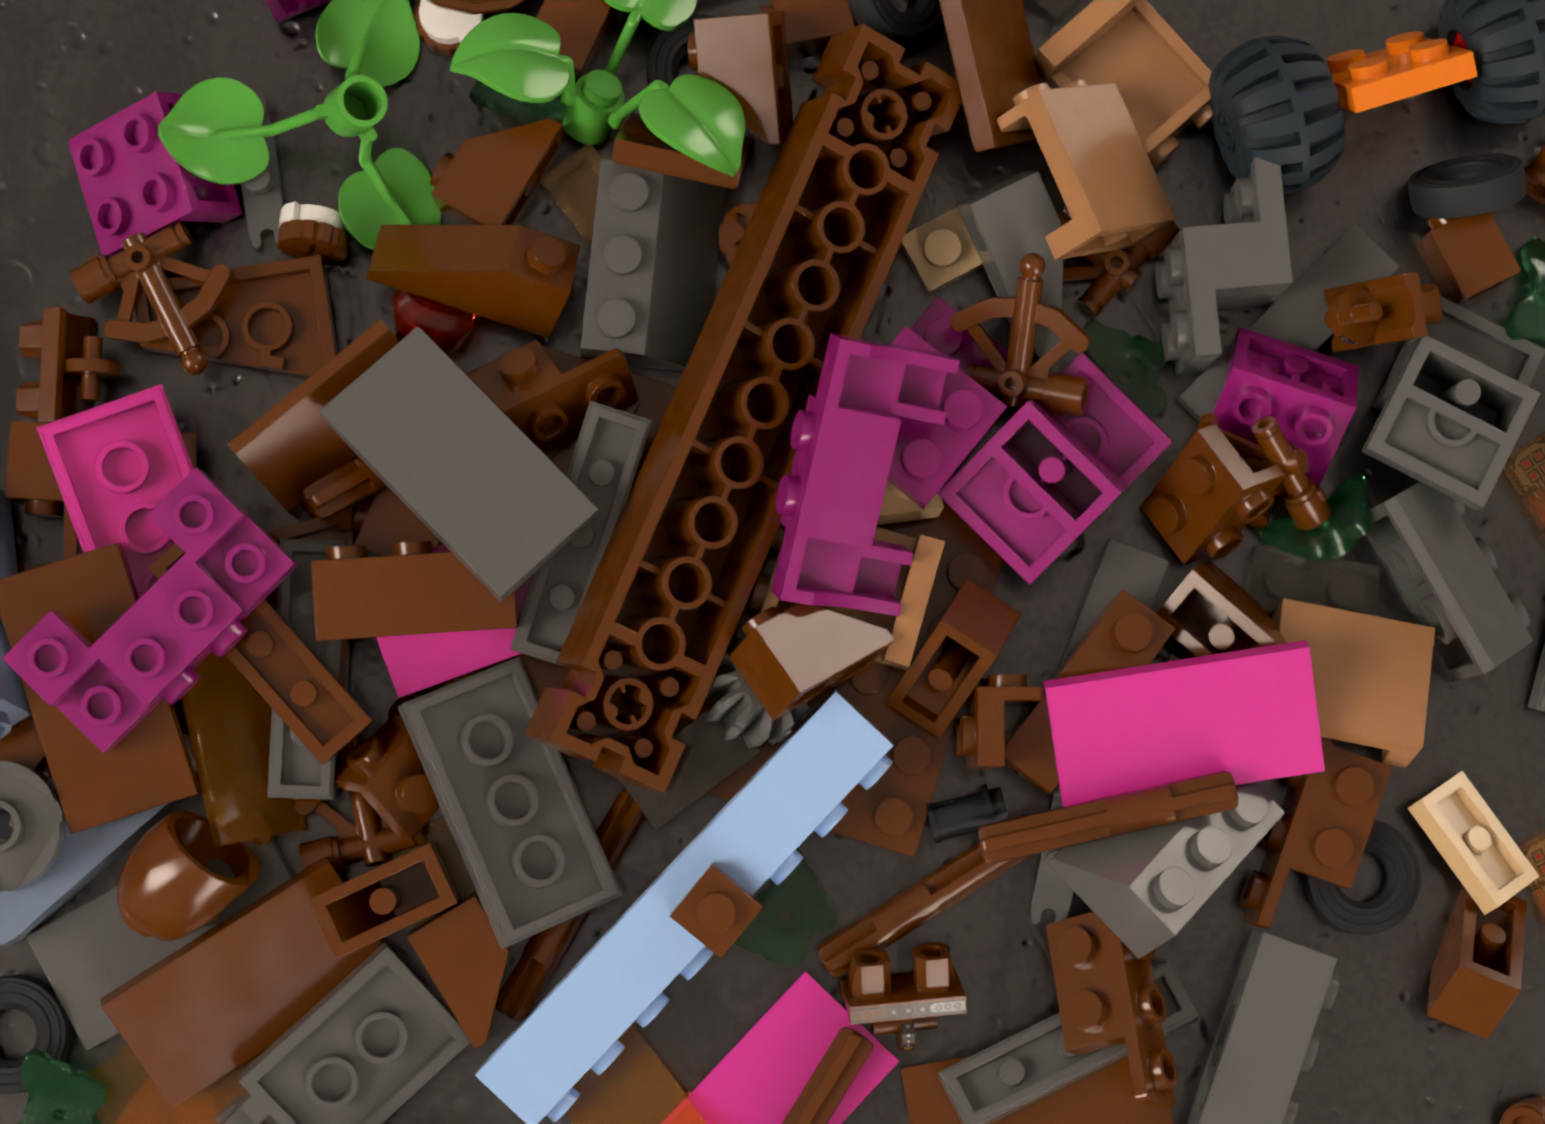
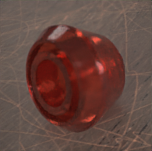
[392,289,477,356]

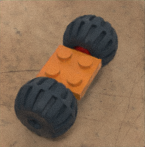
[1208,0,1545,194]

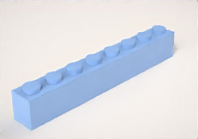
[475,688,893,1124]

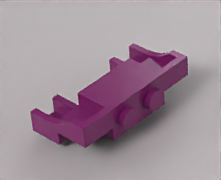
[771,333,960,617]
[2,468,299,753]

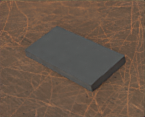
[319,326,598,603]
[398,656,622,949]
[25,810,294,1051]

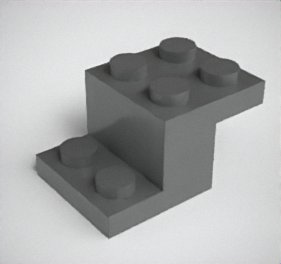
[1155,157,1293,377]
[1361,296,1545,511]

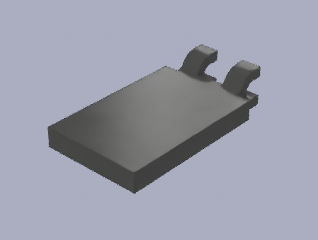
[215,942,470,1124]

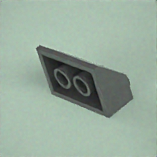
[580,159,725,372]
[1356,482,1533,682]
[1047,782,1285,959]

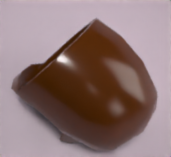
[117,810,261,941]

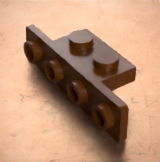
[407,340,638,510]
[1240,737,1392,929]
[1046,912,1178,1110]

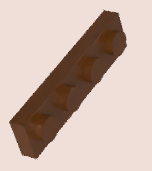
[147,543,374,765]

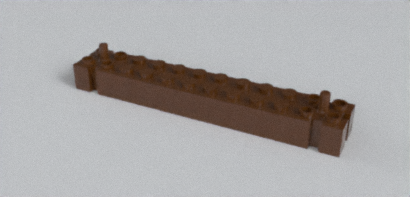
[524,24,962,793]

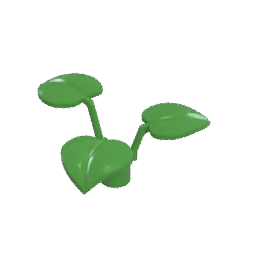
[158,0,441,250]
[450,0,745,177]

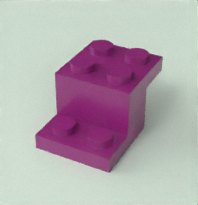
[887,296,1011,510]
[937,352,1174,585]

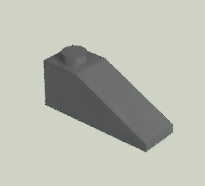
[956,171,1064,374]

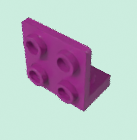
[69,91,243,256]
[1211,327,1359,497]

